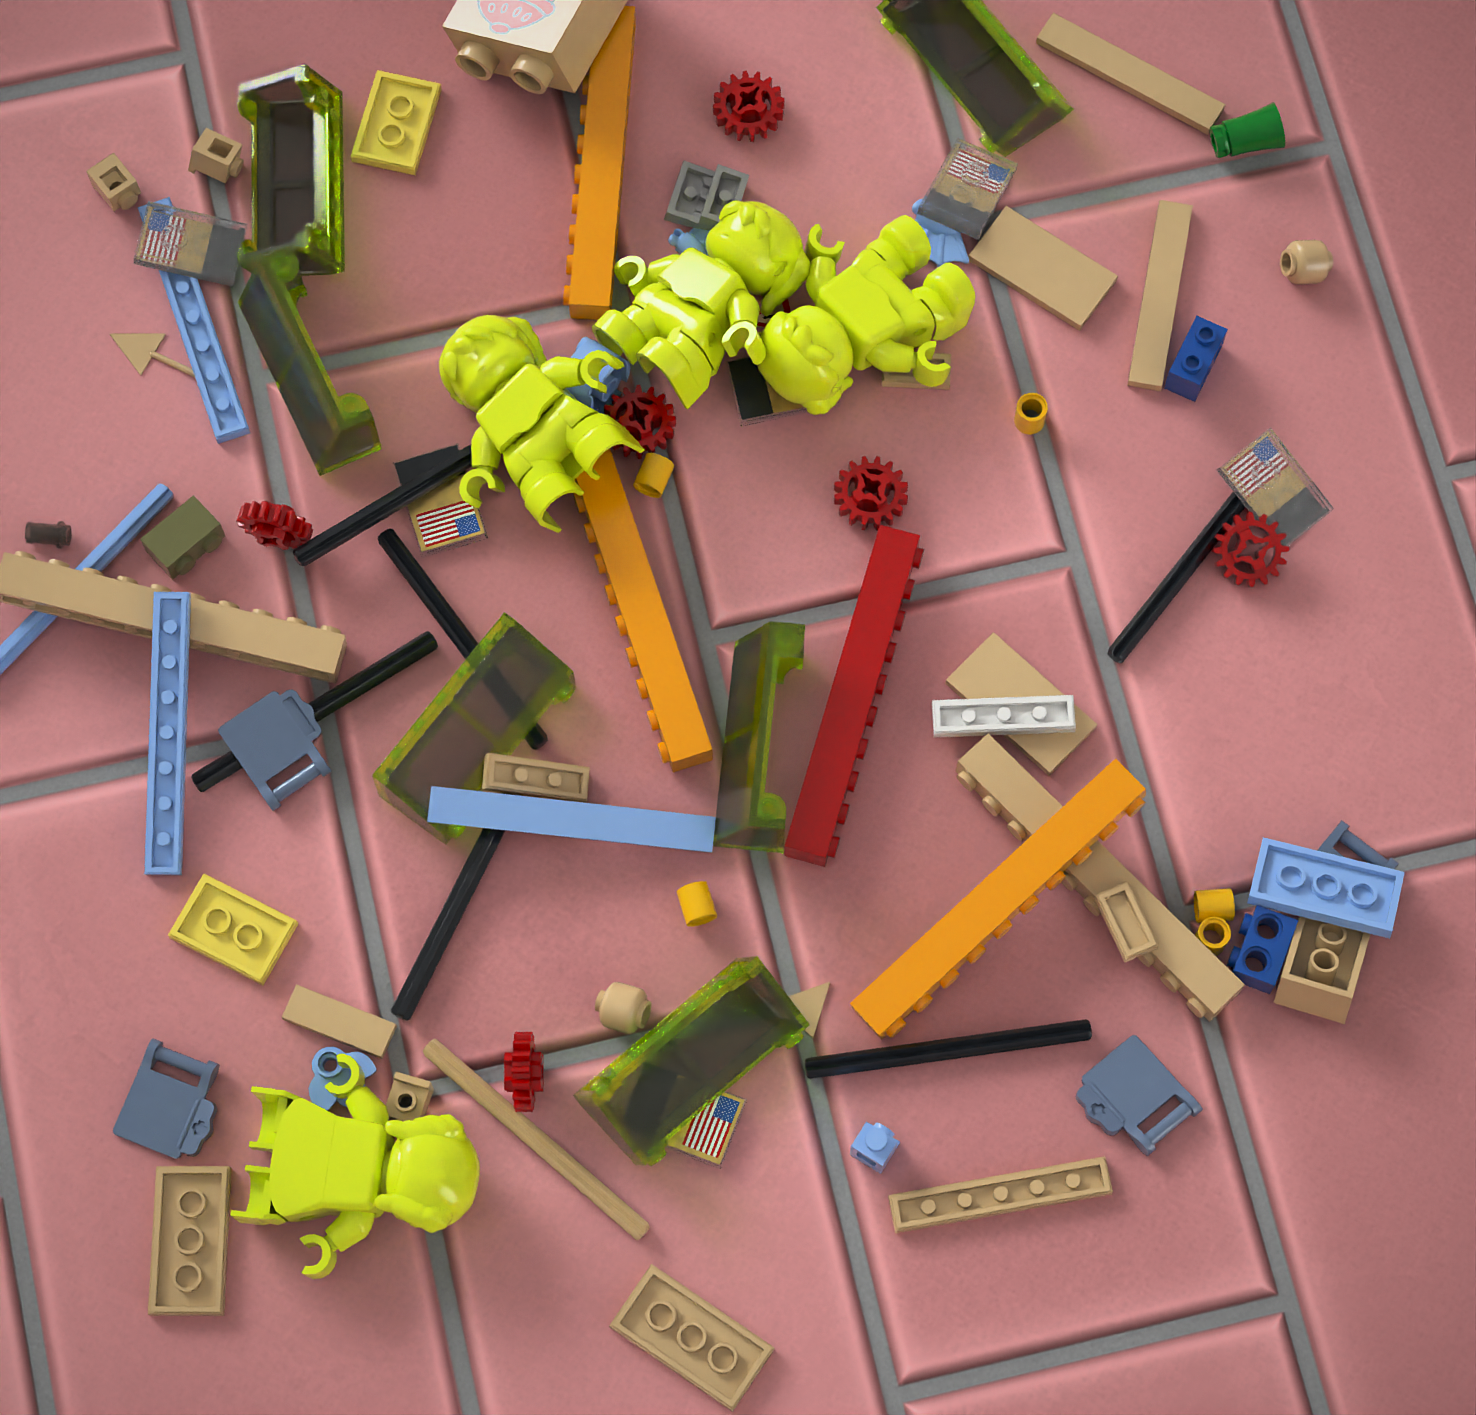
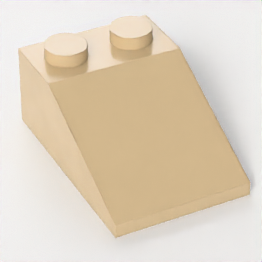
[1274,916,1370,1024]

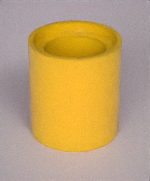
[1014,393,1048,435]
[633,453,674,498]
[676,881,717,927]
[1194,888,1235,923]
[1195,917,1231,956]

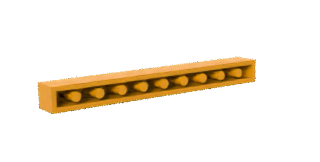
[563,6,636,320]
[573,449,713,772]
[850,758,1146,1040]

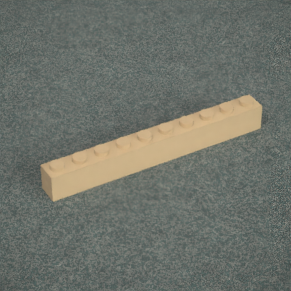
[0,551,347,684]
[956,733,1245,1022]

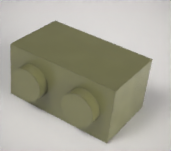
[140,495,225,580]

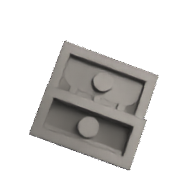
[664,161,749,230]

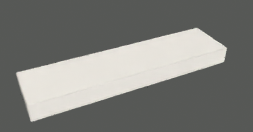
[932,695,1076,738]

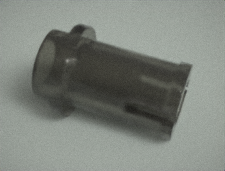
[25,521,72,549]

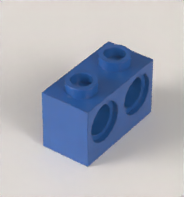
[1164,315,1228,402]
[1226,905,1298,994]

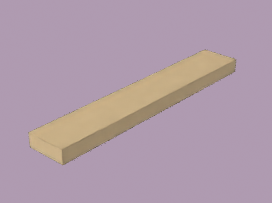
[1036,13,1226,135]
[1127,200,1193,391]
[888,1156,1113,1233]

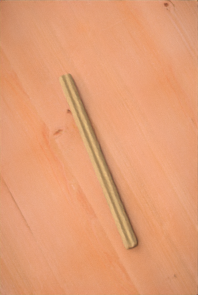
[423,1039,650,1240]

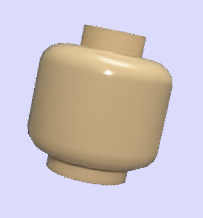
[1280,240,1333,284]
[595,982,651,1034]

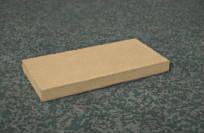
[968,206,1118,331]
[945,632,1097,776]
[148,1166,232,1316]
[609,1264,775,1412]

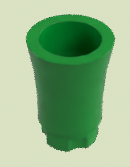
[1210,102,1285,158]

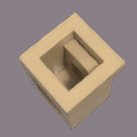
[188,128,244,183]
[86,153,141,211]
[386,1071,434,1122]

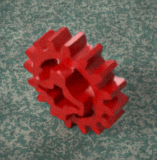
[713,71,785,142]
[604,385,676,459]
[834,456,908,531]
[236,501,314,550]
[1212,512,1289,587]
[504,1032,544,1112]

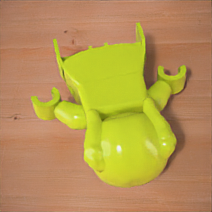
[592,200,810,409]
[757,215,976,415]
[439,315,645,533]
[230,1054,480,1279]

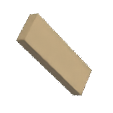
[482,753,590,803]
[282,984,397,1059]

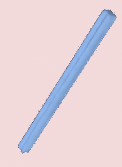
[0,483,174,675]

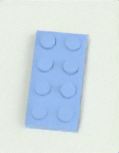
[1247,837,1405,939]

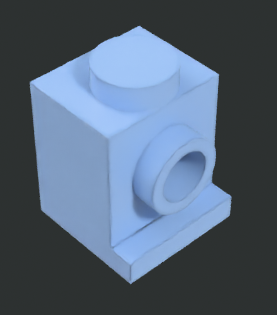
[850,1122,900,1174]

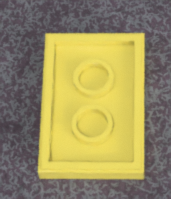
[350,70,442,176]
[168,874,299,986]

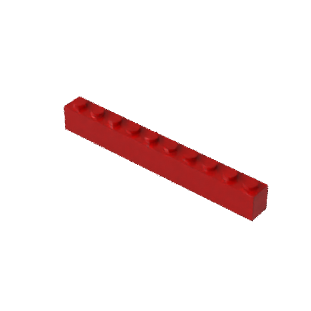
[784,525,924,867]

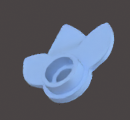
[308,1047,377,1111]

